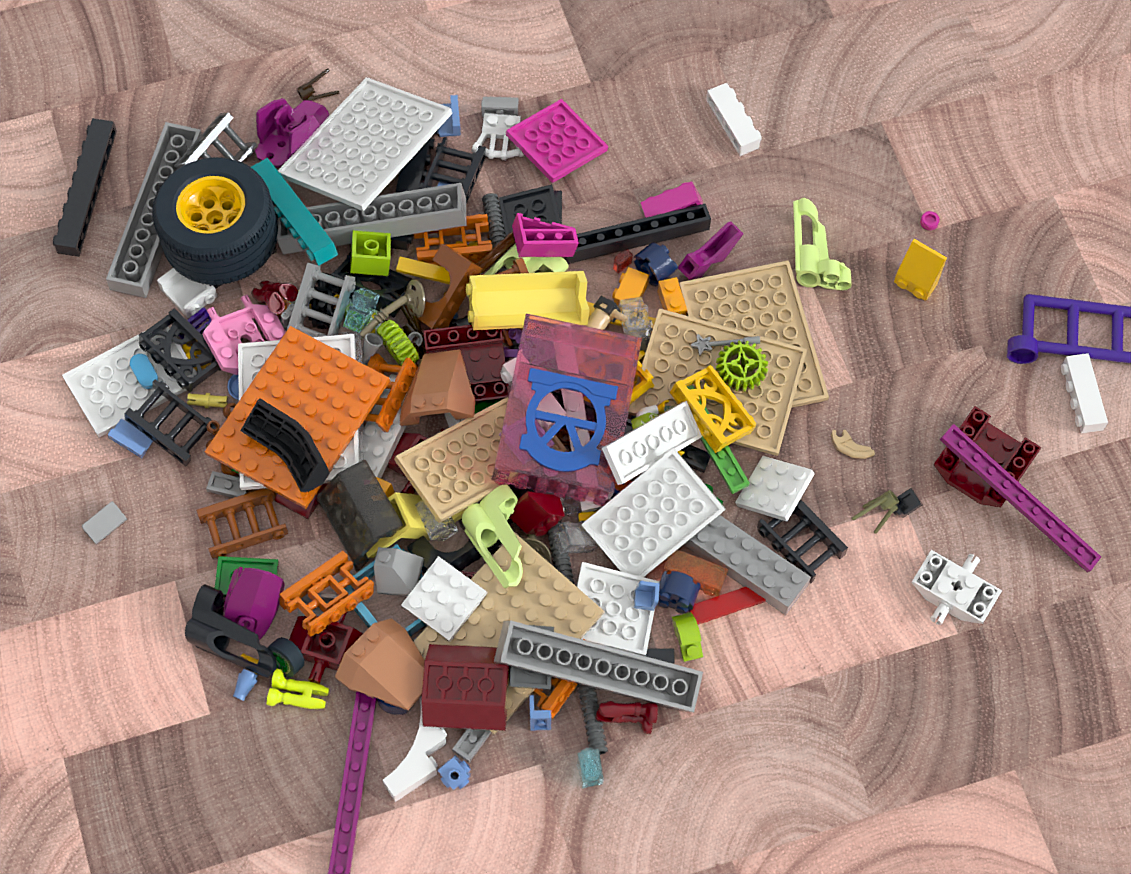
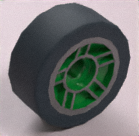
[267,637,304,678]

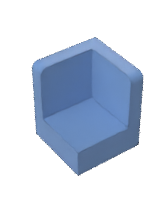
[634,581,660,611]

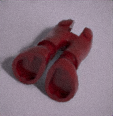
[251,280,298,314]
[595,701,658,734]

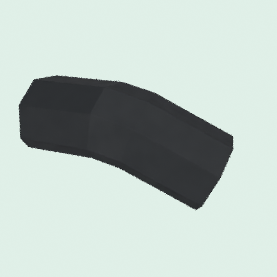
[240,398,330,492]

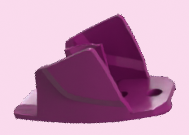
[255,98,330,168]
[224,567,285,643]

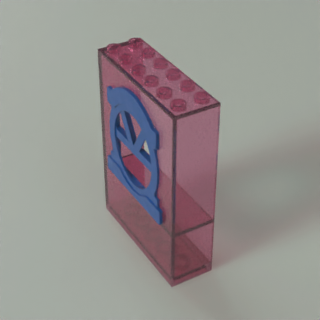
[491,313,642,506]

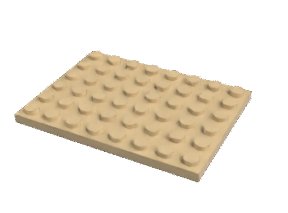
[679,260,829,408]
[628,308,807,456]
[413,532,605,735]

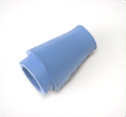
[233,669,258,701]

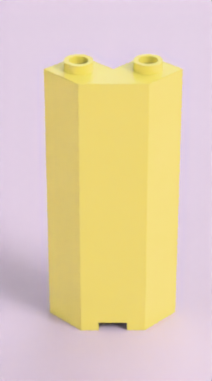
[466,271,590,330]

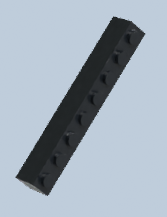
[53,118,117,257]
[391,129,439,251]
[564,203,711,264]

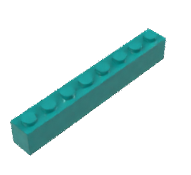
[251,158,338,266]

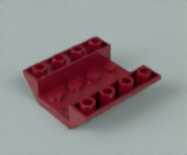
[423,325,510,402]
[934,406,1042,508]
[421,644,509,731]

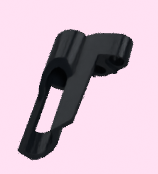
[185,584,277,678]

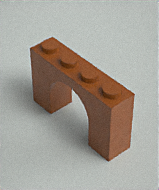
[405,244,482,329]

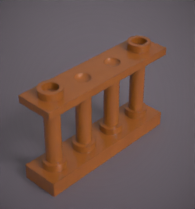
[196,488,288,559]

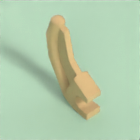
[831,430,875,459]

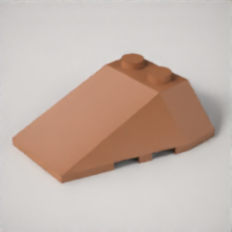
[399,350,475,426]
[335,618,425,710]

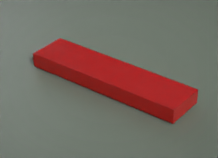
[689,587,766,625]

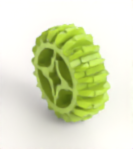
[377,319,419,366]
[716,340,768,392]

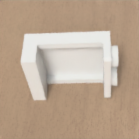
[157,268,218,318]

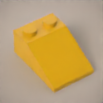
[894,239,947,301]

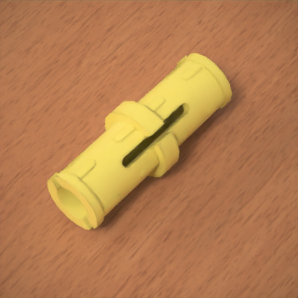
[187,393,228,408]

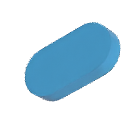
[130,354,158,389]

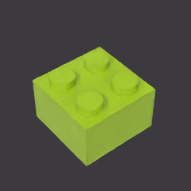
[350,230,391,276]

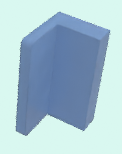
[438,95,461,137]
[108,419,153,459]
[529,695,551,731]

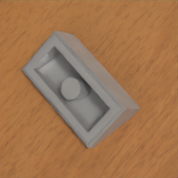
[81,501,127,544]

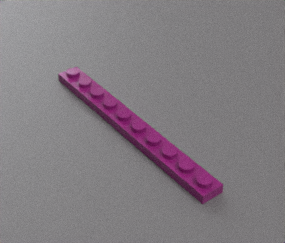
[939,424,1101,573]
[328,691,377,874]

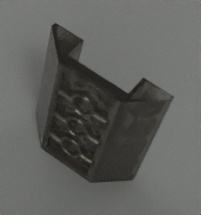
[316,460,403,572]

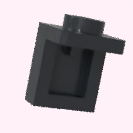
[893,488,923,518]

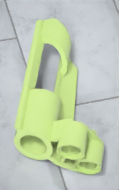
[793,198,851,290]
[467,243,568,298]
[462,484,523,588]

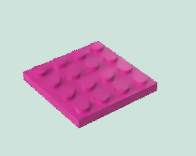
[505,99,609,183]

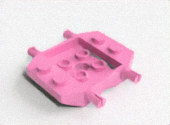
[202,295,286,375]

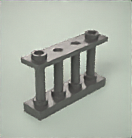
[174,113,257,169]

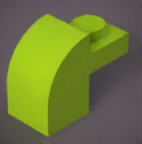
[672,612,703,662]

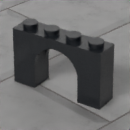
[407,518,502,573]

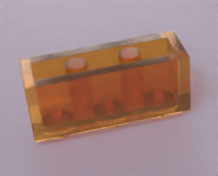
[663,550,729,596]

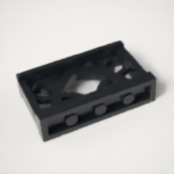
[327,252,416,318]
[139,308,221,393]

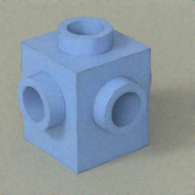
[438,755,471,790]

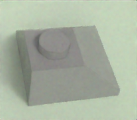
[374,547,424,596]

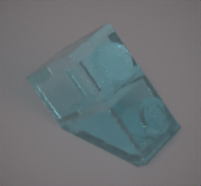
[343,288,380,333]
[577,748,604,788]

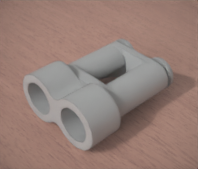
[280,304,295,331]

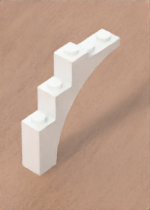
[383,696,447,802]

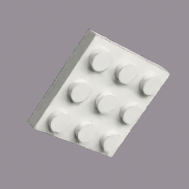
[735,456,814,521]
[401,556,487,642]

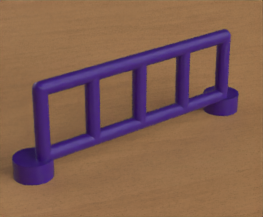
[1007,294,1131,364]

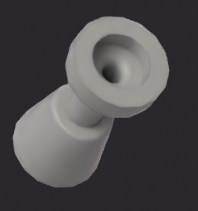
[356,333,383,366]

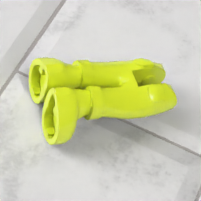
[267,669,329,709]

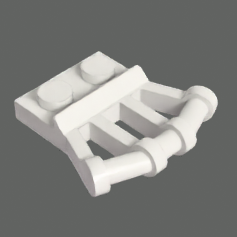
[472,113,524,160]

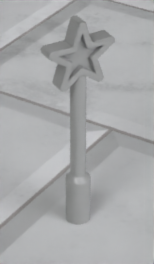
[691,334,760,356]

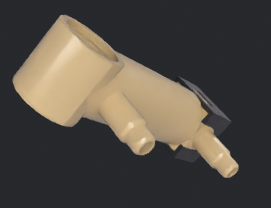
[573,296,628,366]

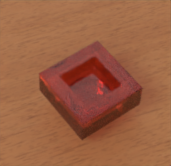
[613,249,633,274]

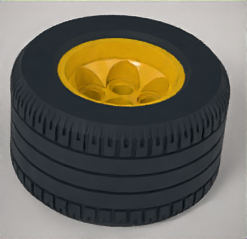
[152,157,278,285]

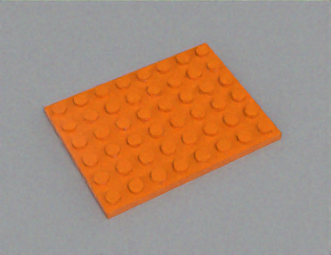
[205,326,390,509]

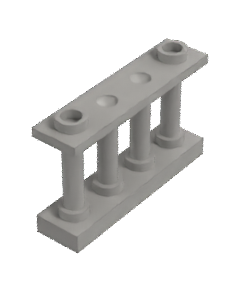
[287,262,356,337]

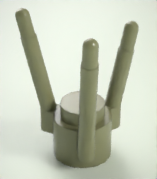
[852,490,899,534]

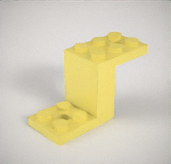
[353,492,465,558]

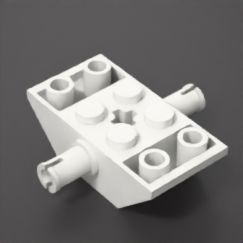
[911,550,1002,625]

